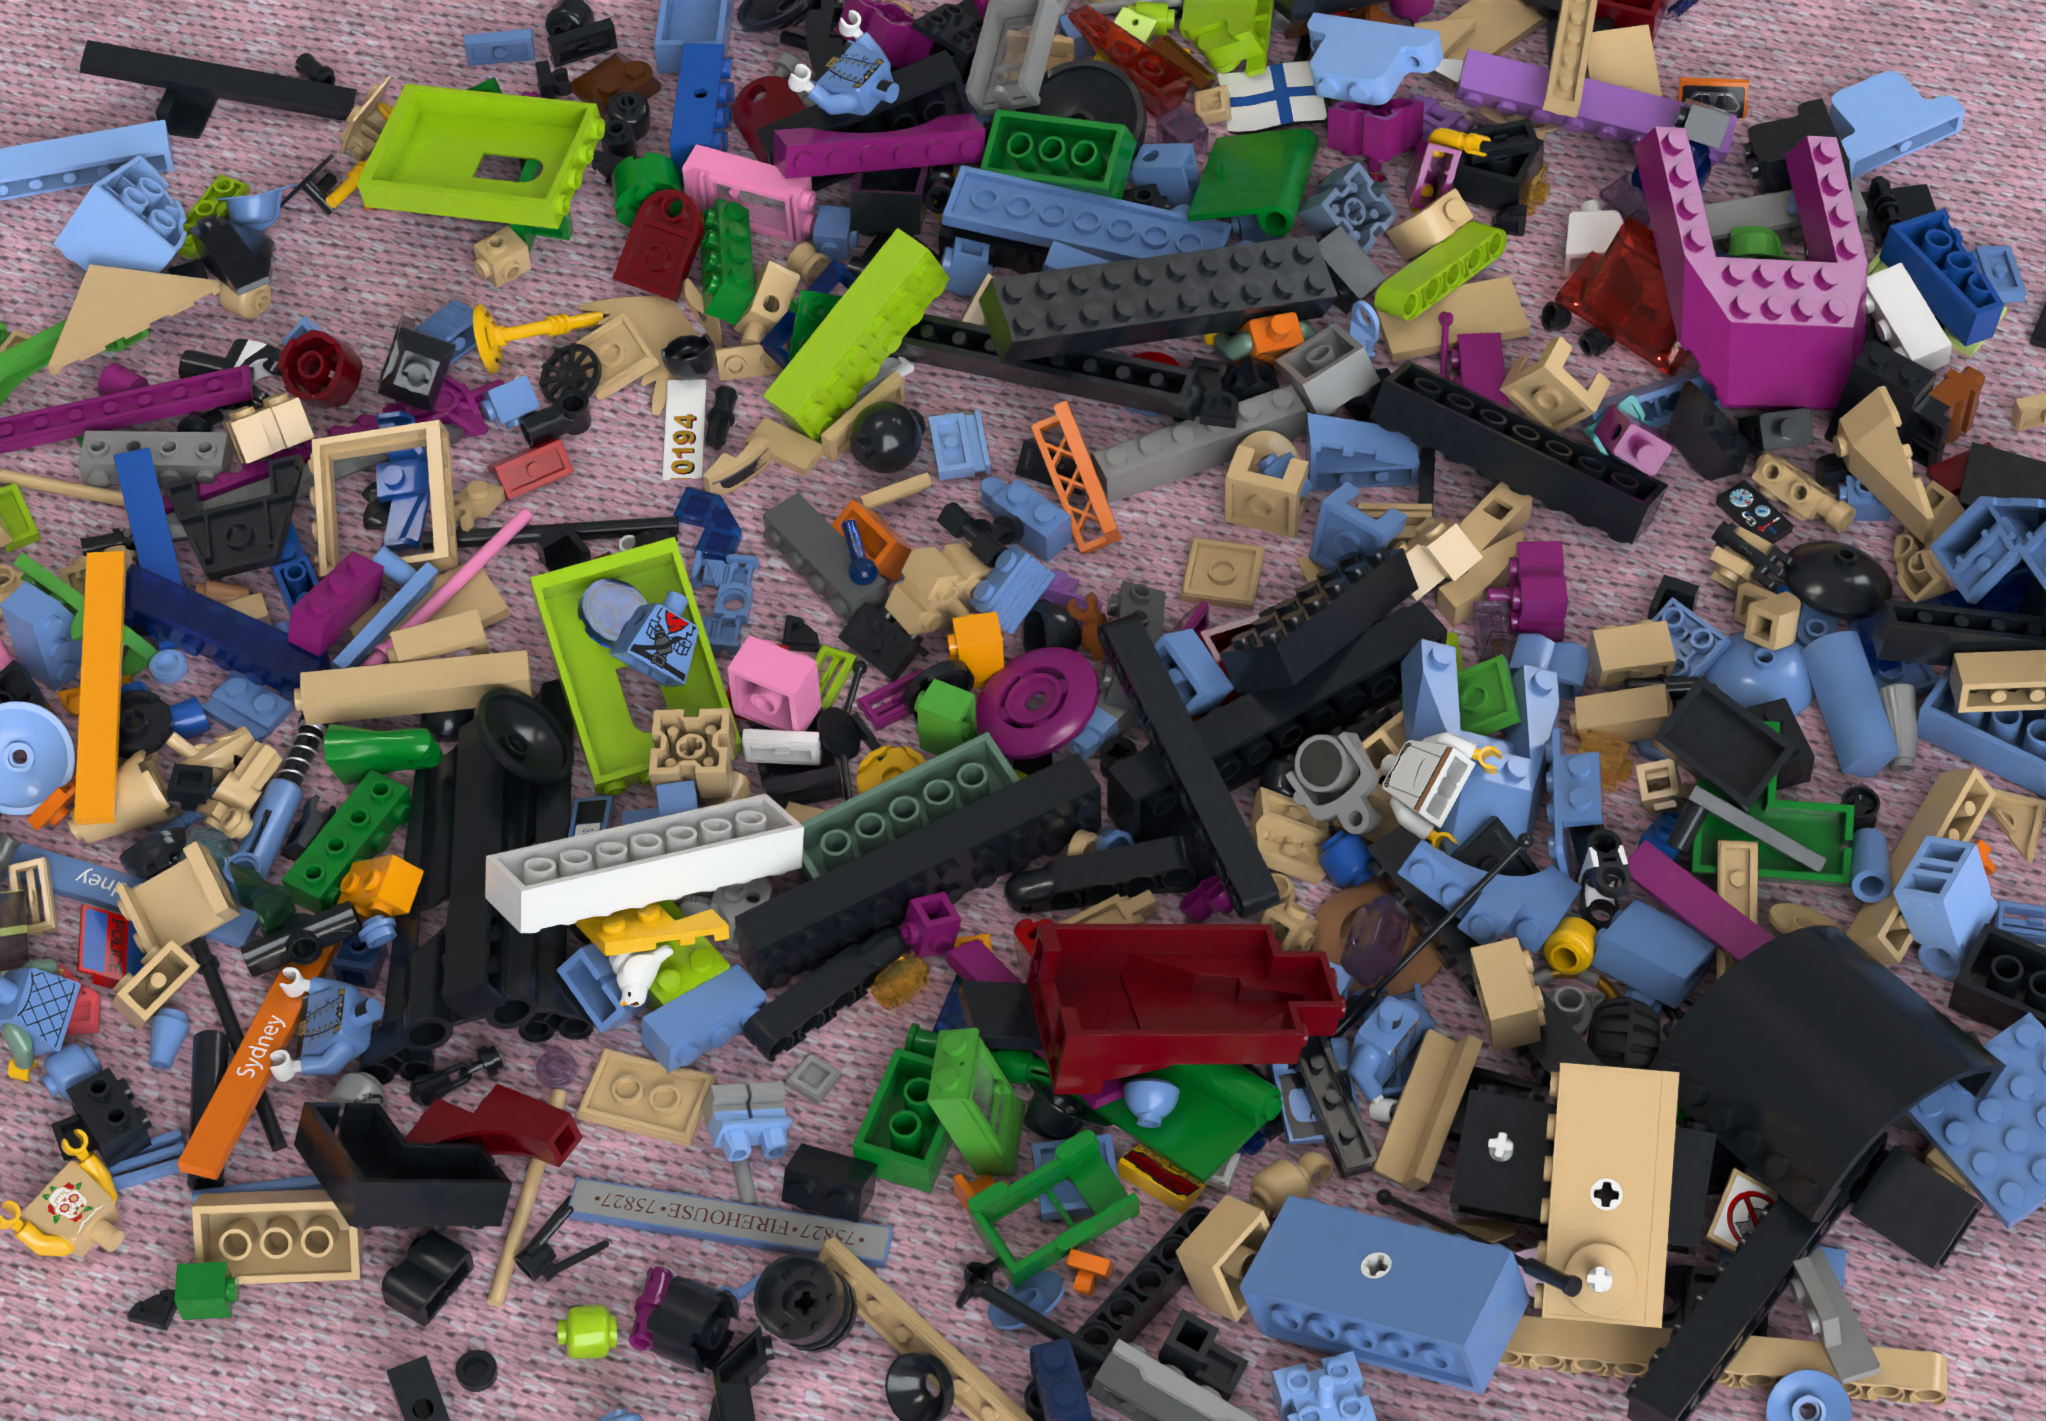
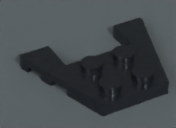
[164,454,305,580]

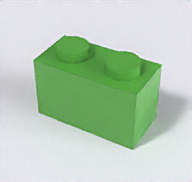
[914,678,978,756]

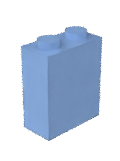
[1591,899,1717,1009]

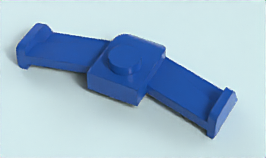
[375,411,430,552]

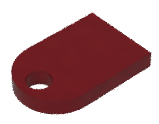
[732,76,807,164]
[612,189,705,303]

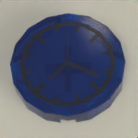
[577,578,648,649]

